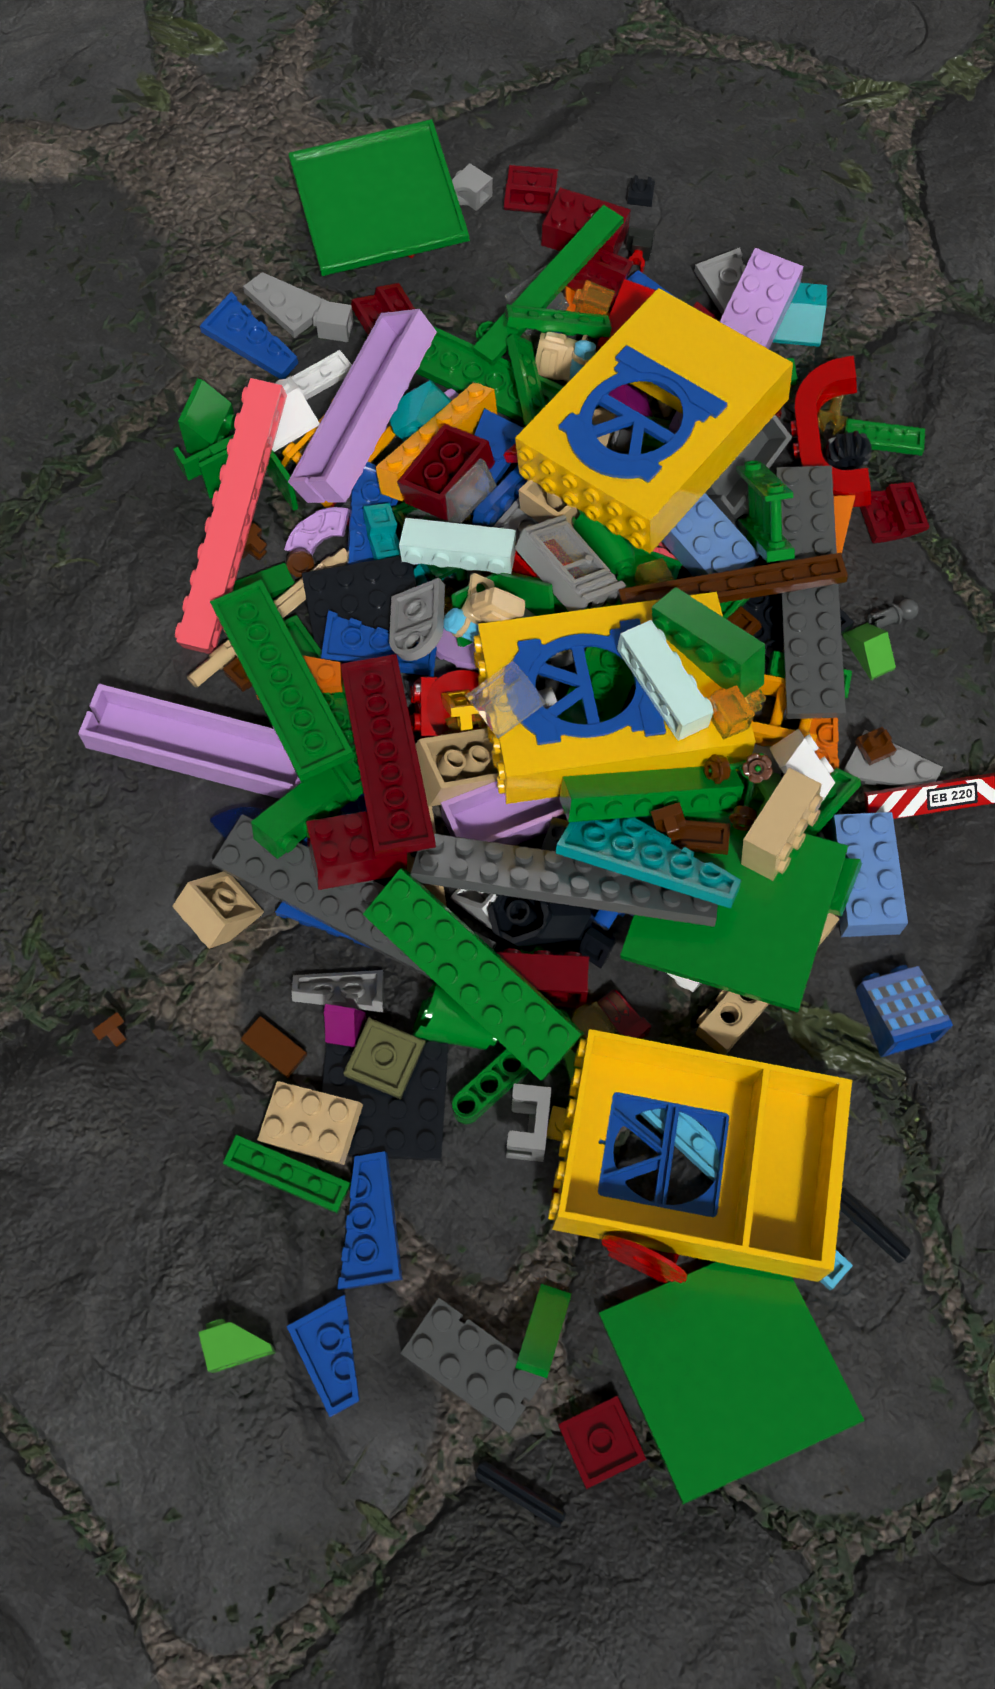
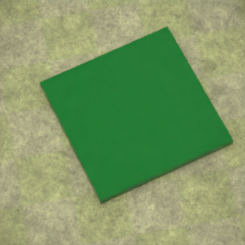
[288,119,470,276]
[620,810,849,1012]
[598,1262,865,1505]

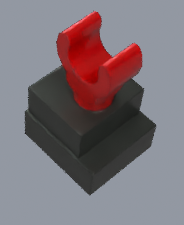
[627,227,654,273]

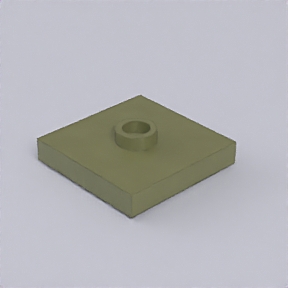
[343,1018,425,1099]

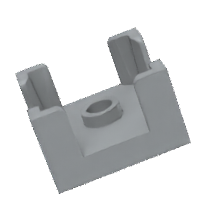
[506,1083,551,1162]

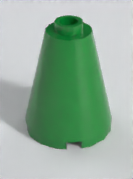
[572,510,636,576]
[412,982,497,1050]

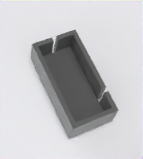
[705,415,792,516]
[400,1298,545,1434]

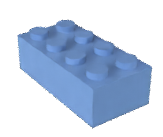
[662,493,760,577]
[827,812,908,937]

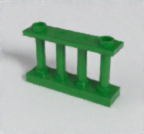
[736,460,795,563]

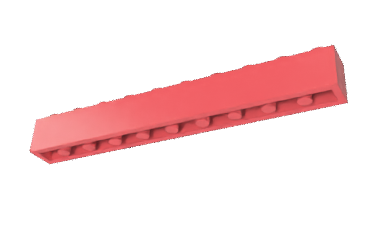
[175,378,287,654]

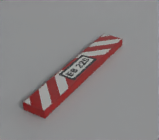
[864,773,995,819]

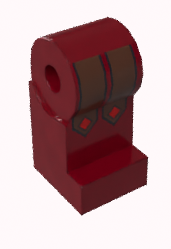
[594,989,651,1039]

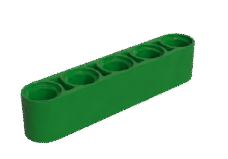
[452,1009,570,1124]

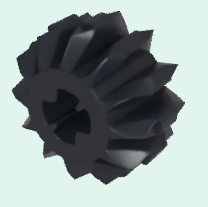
[825,431,872,470]

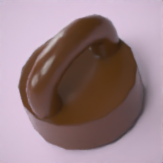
[286,548,314,577]

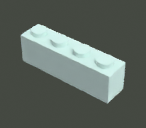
[399,518,517,574]
[617,620,714,741]

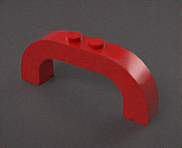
[791,356,871,507]

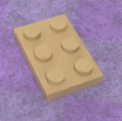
[257,1081,363,1165]

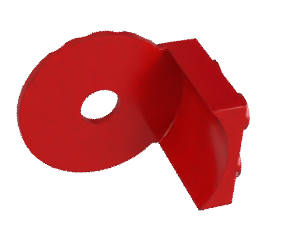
[409,670,489,738]
[601,1235,688,1284]

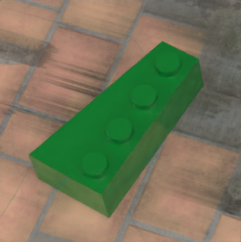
[652,587,765,704]

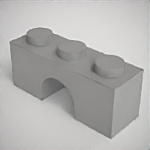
[452,163,493,211]

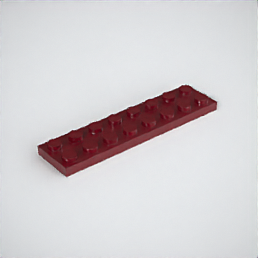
[340,654,436,858]

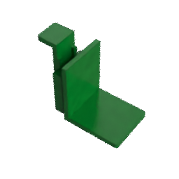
[173,434,298,511]
[452,572,591,647]

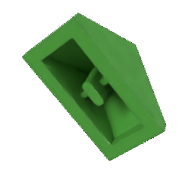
[843,623,896,680]

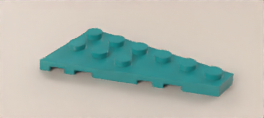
[556,817,741,909]

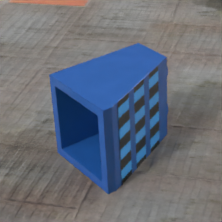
[856,965,953,1057]

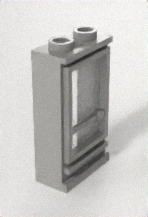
[515,515,626,611]

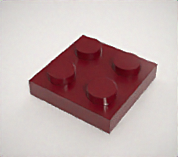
[558,1396,647,1489]

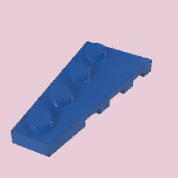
[347,462,398,565]

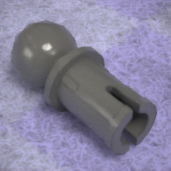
[867,598,919,628]

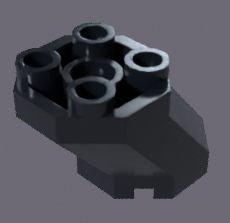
[488,894,594,947]

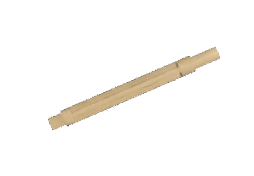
[186,548,347,687]

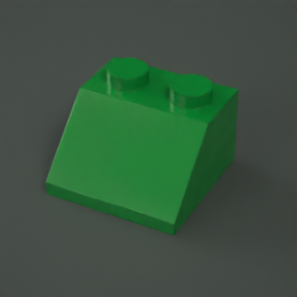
[178,379,236,454]

